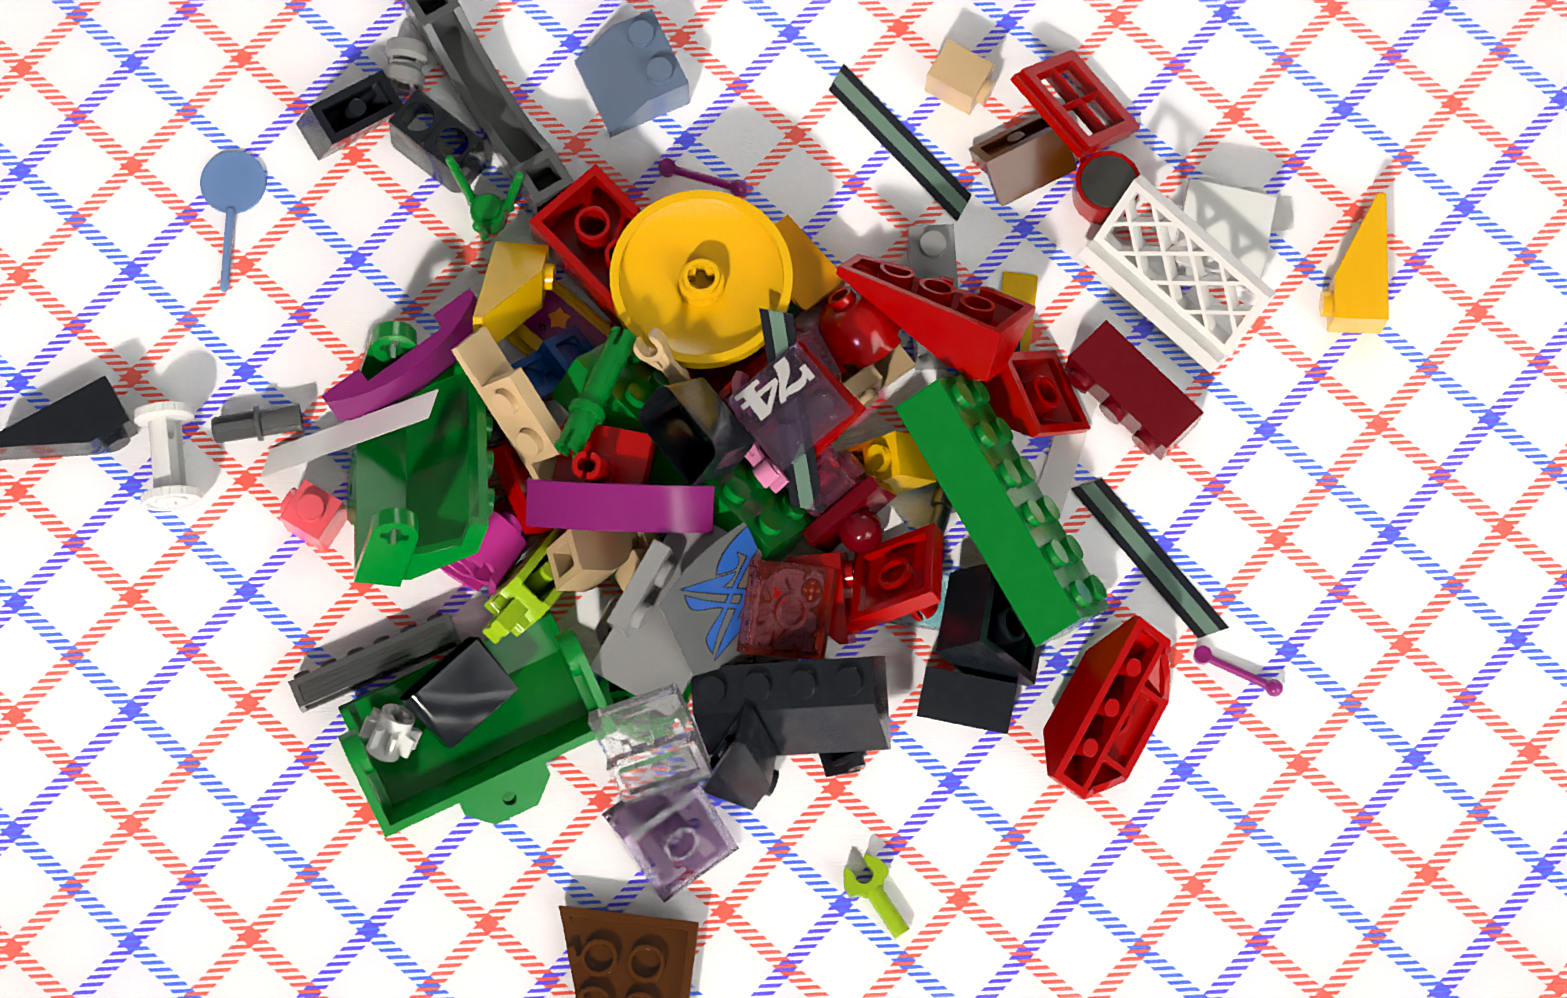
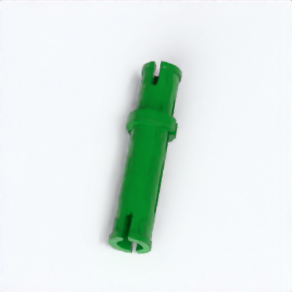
[554,326,637,459]

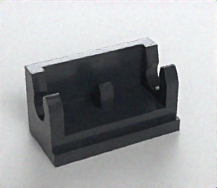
[916,666,1018,735]

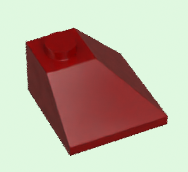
[981,350,1091,438]

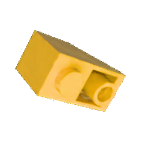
[829,431,937,494]

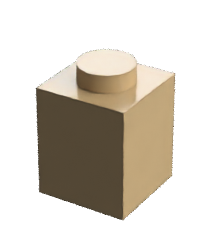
[924,39,996,116]

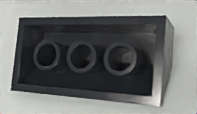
[691,656,891,756]

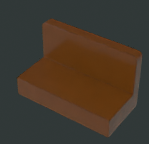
[969,114,1077,206]

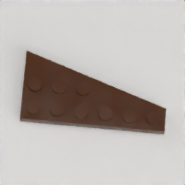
[558,905,699,998]

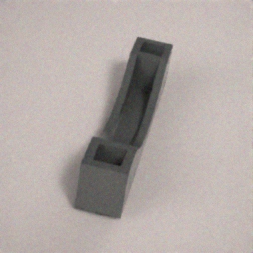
[403,0,574,215]

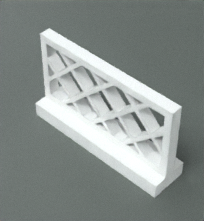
[1077,175,1276,374]

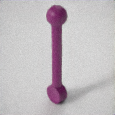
[658,158,747,197]
[1193,645,1283,697]

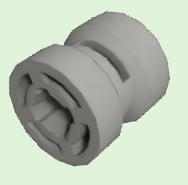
[382,36,430,95]

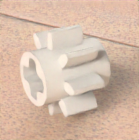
[359,704,422,762]

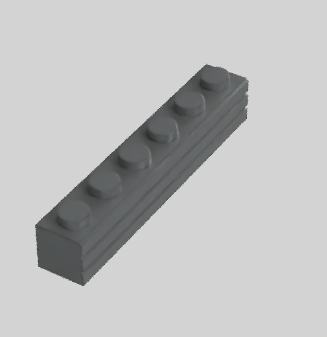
[288,612,461,713]

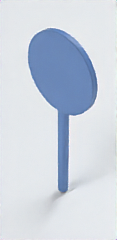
[200,151,267,292]

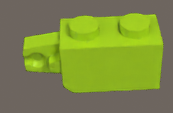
[482,528,563,644]

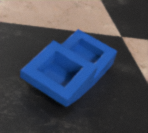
[510,325,594,401]

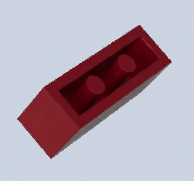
[1064,320,1204,461]

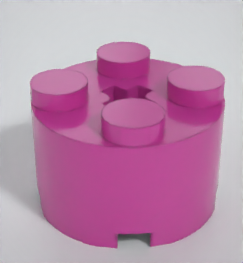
[439,510,527,594]

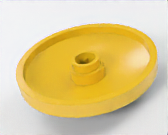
[610,190,793,369]

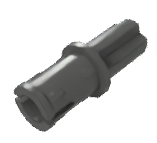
[211,403,304,443]

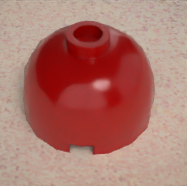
[817,286,902,373]

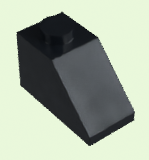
[296,70,403,161]
[701,705,779,811]

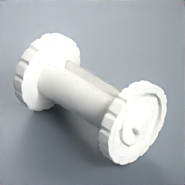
[133,401,202,511]

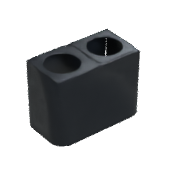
[388,89,487,193]
[639,377,756,487]
[399,636,519,748]

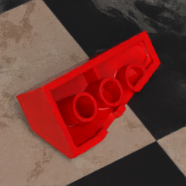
[836,253,1036,382]

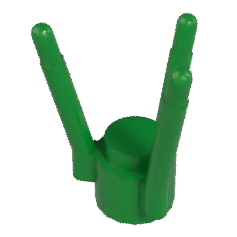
[445,155,524,241]

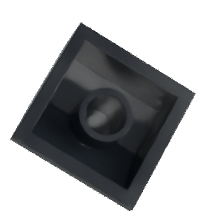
[936,563,1041,686]

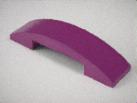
[321,288,478,421]
[526,479,714,533]

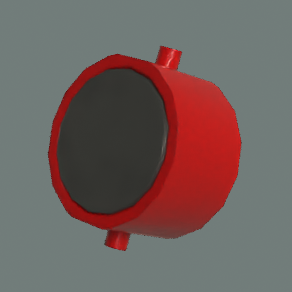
[1072,151,1140,226]

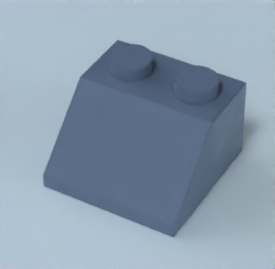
[574,9,690,138]

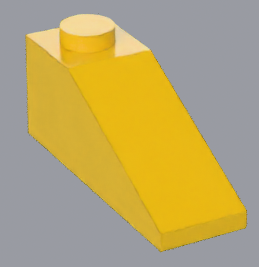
[1319,193,1389,334]
[473,241,556,344]

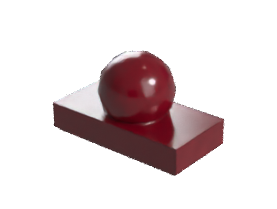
[802,475,897,553]

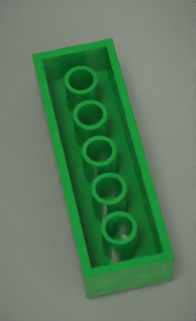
[550,334,818,569]
[895,375,1110,647]

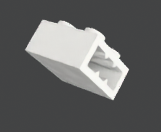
[1174,177,1277,293]

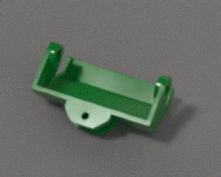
[347,321,495,587]
[338,610,618,838]

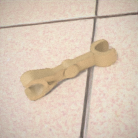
[633,328,691,384]

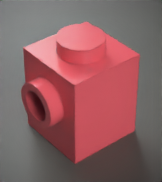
[280,479,347,553]

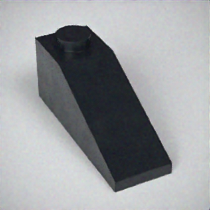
[0,376,138,461]

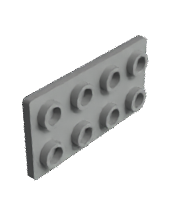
[590,524,762,714]

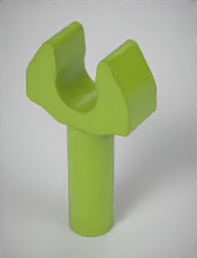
[843,854,910,939]

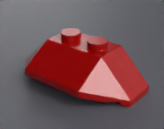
[1043,615,1171,800]

